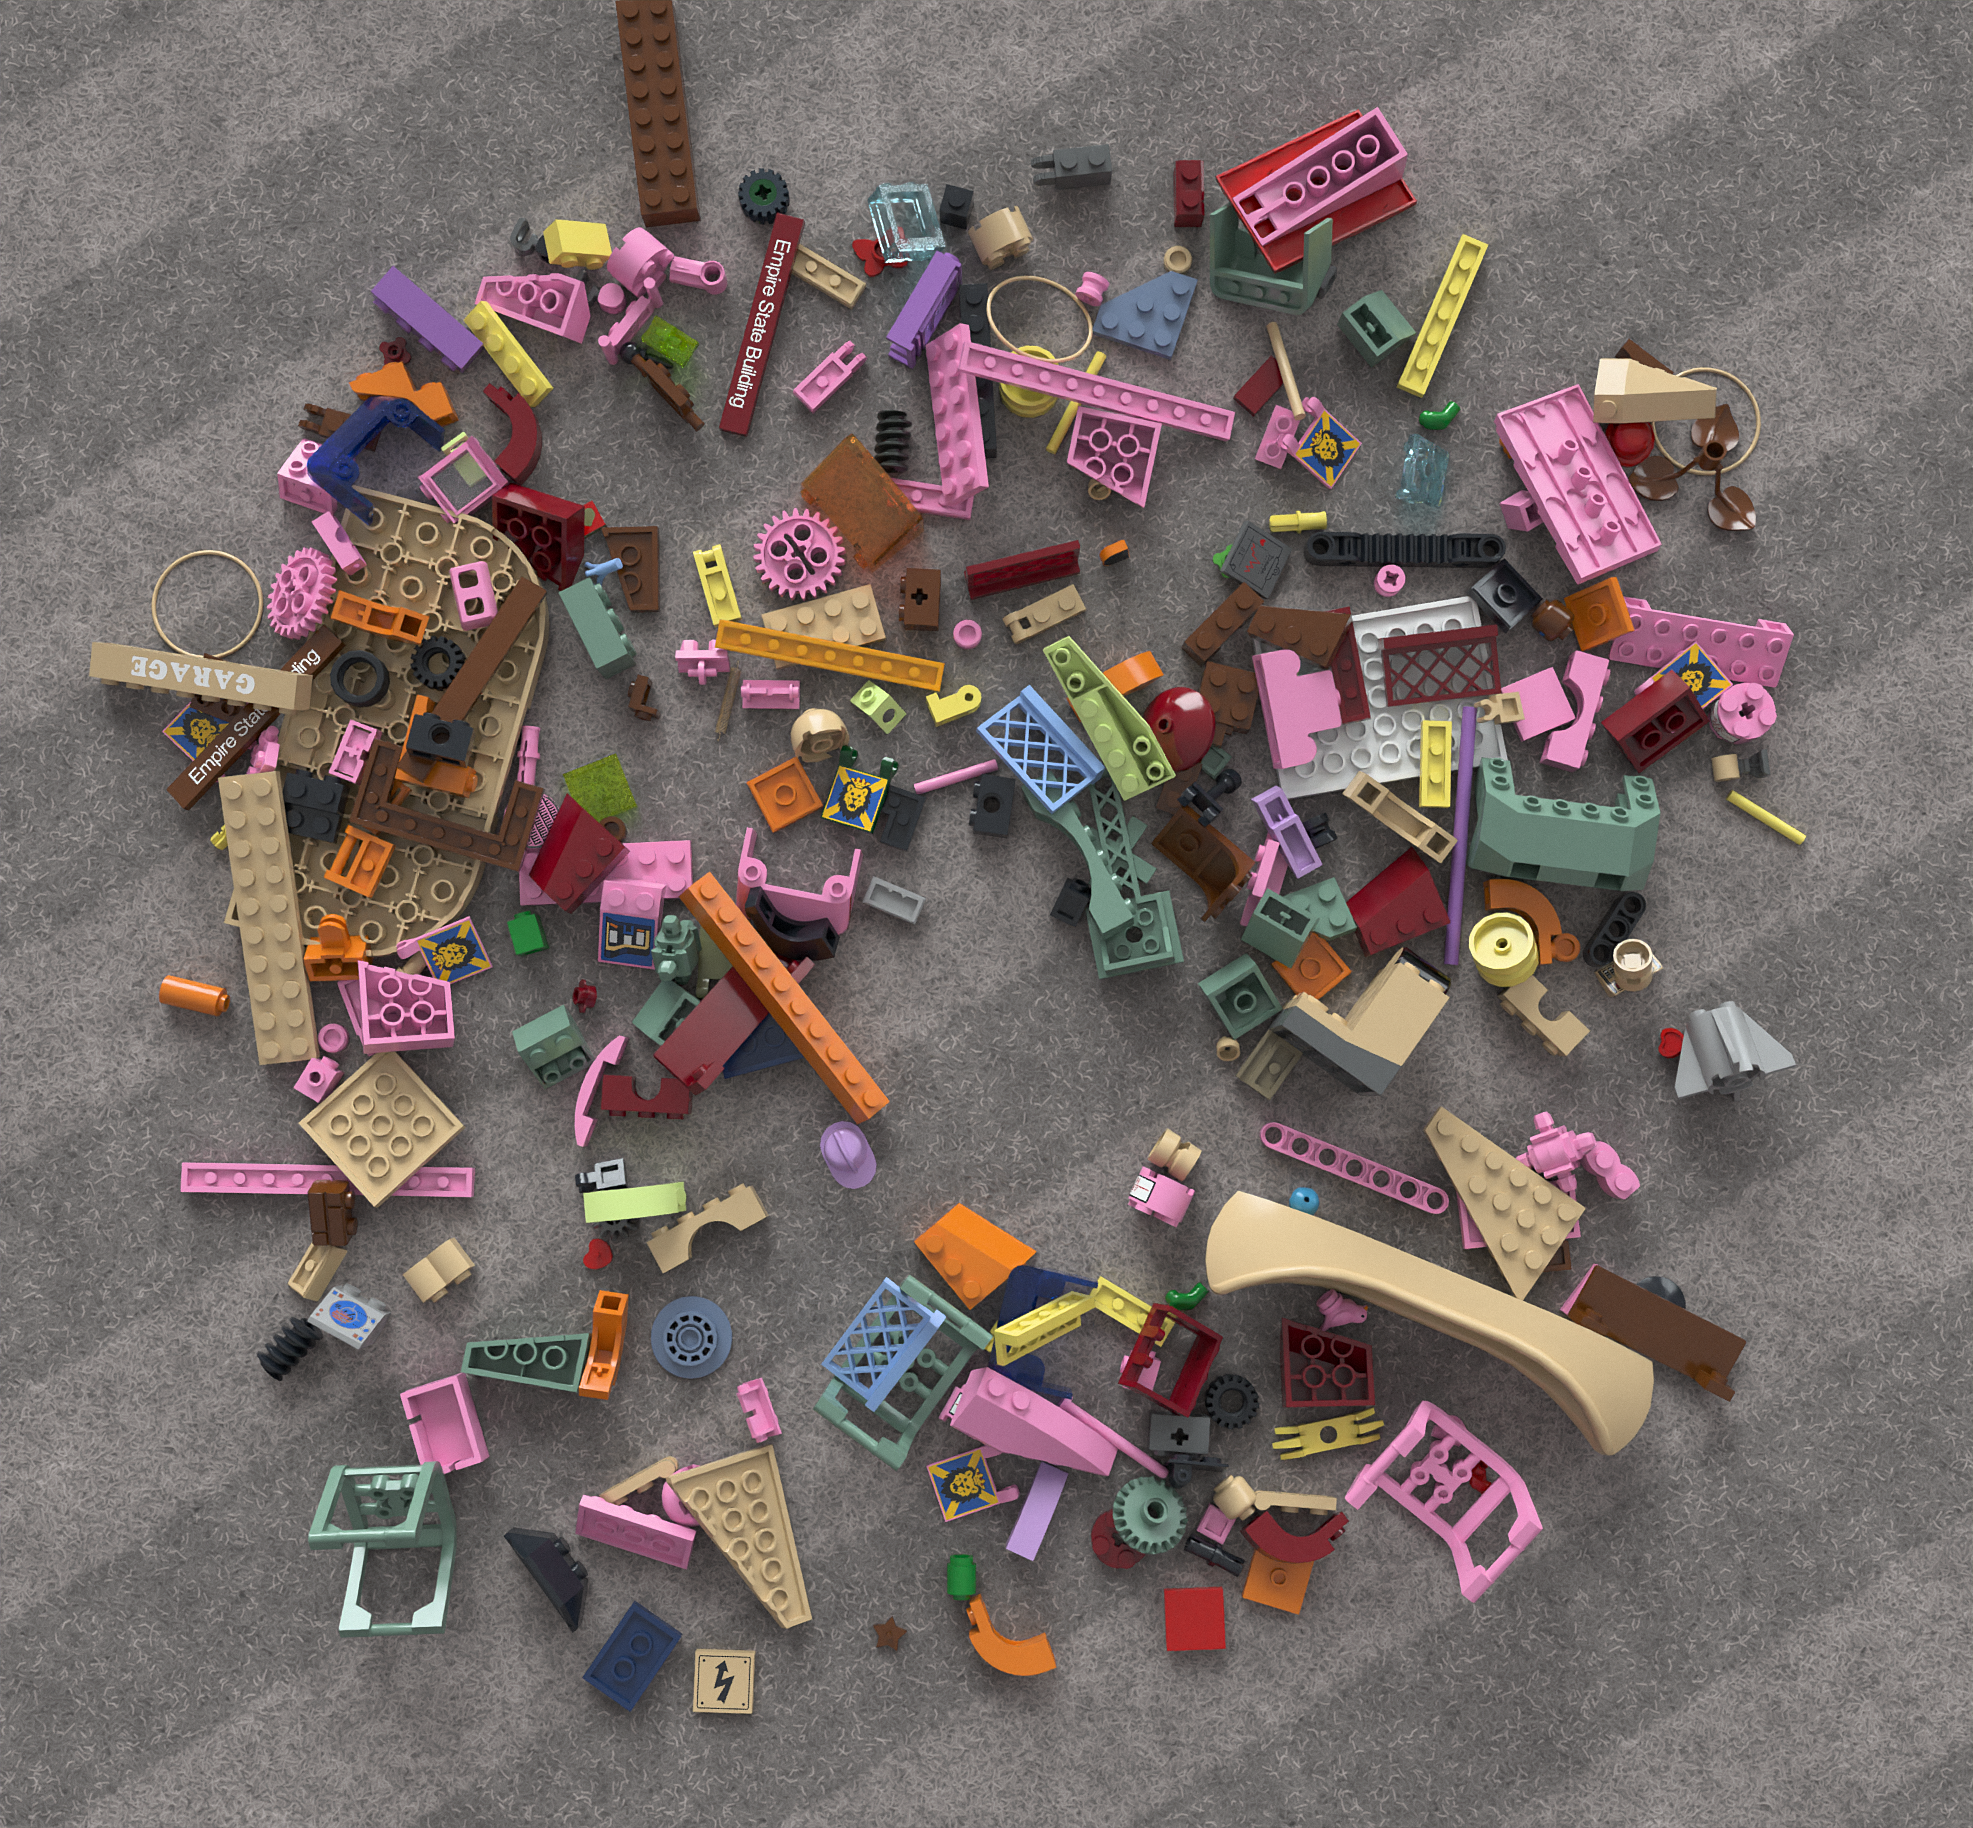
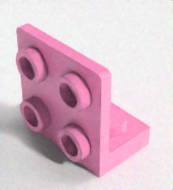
[277,439,355,515]

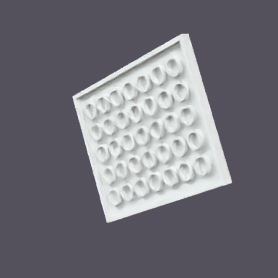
[1252,596,1508,800]

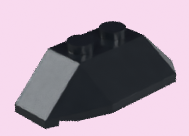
[504,1527,589,1633]

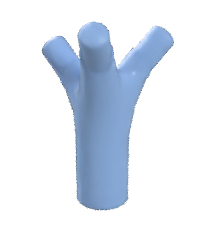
[585,558,623,586]

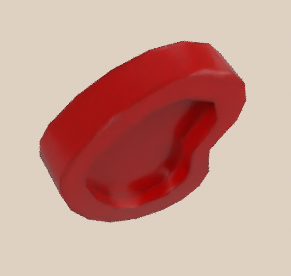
[1658,1028,1684,1058]
[583,1238,613,1269]

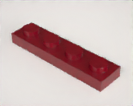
[1324,606,1371,725]

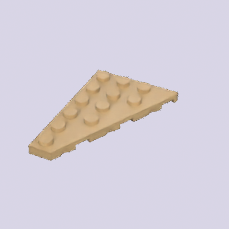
[1423,1106,1586,1301]
[666,1444,812,1629]

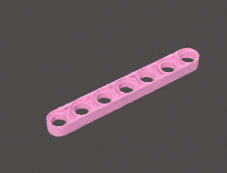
[1259,1122,1449,1214]

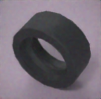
[330,650,390,708]

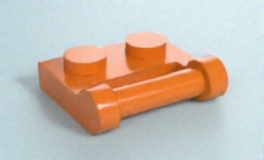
[324,825,396,898]

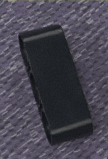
[1583,892,1646,967]

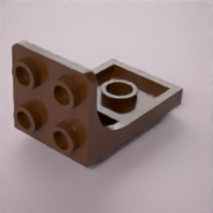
[1151,805,1256,922]

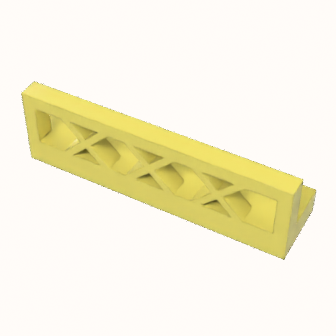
[994,1291,1095,1366]

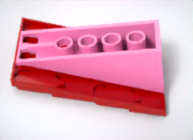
[1215,107,1417,274]

